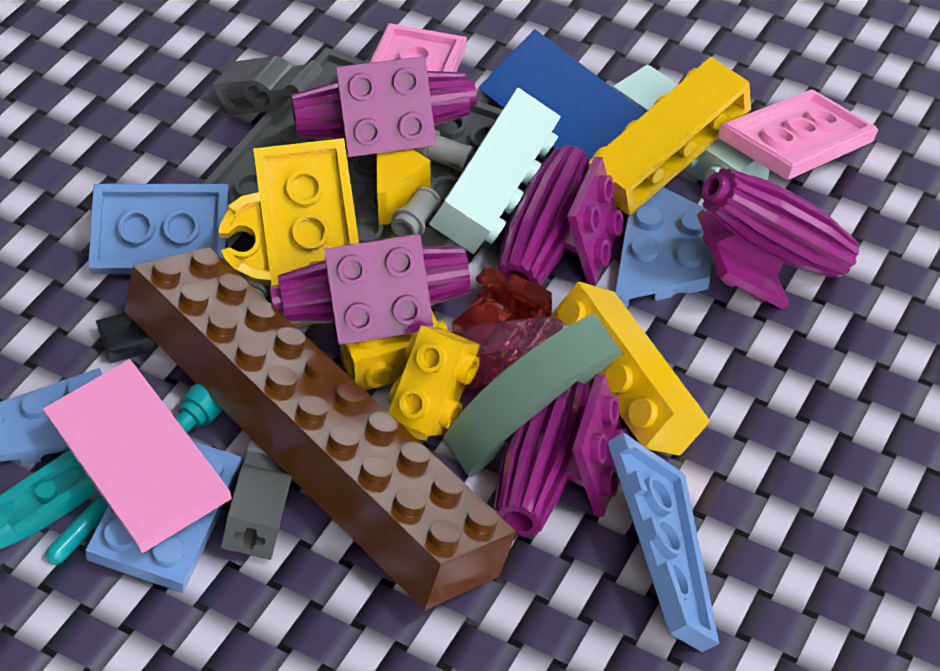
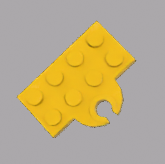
[218,138,359,327]

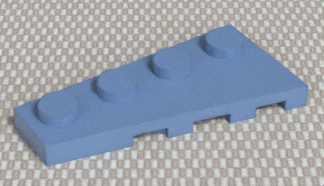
[0,368,102,465]
[607,433,719,653]

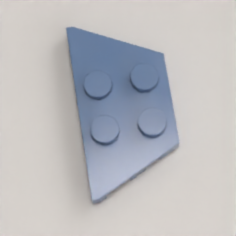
[615,187,713,307]

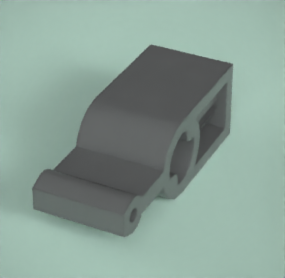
[212,56,323,116]
[221,437,292,560]

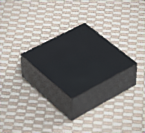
[96,312,155,364]

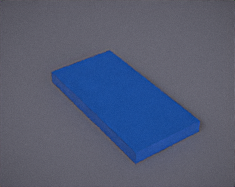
[478,29,645,160]

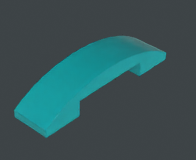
[0,450,97,549]

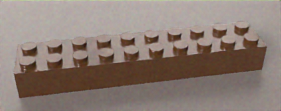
[124,247,516,611]

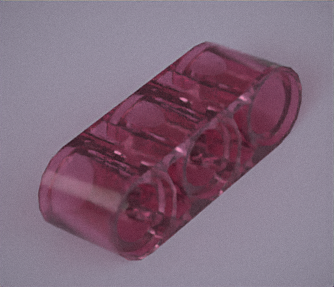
[461,317,568,389]

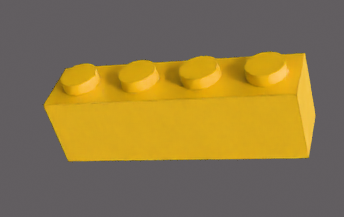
[588,57,751,216]
[550,282,710,456]

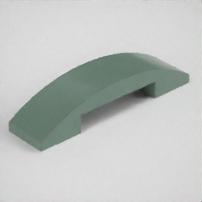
[443,314,623,477]

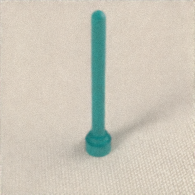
[45,384,223,565]

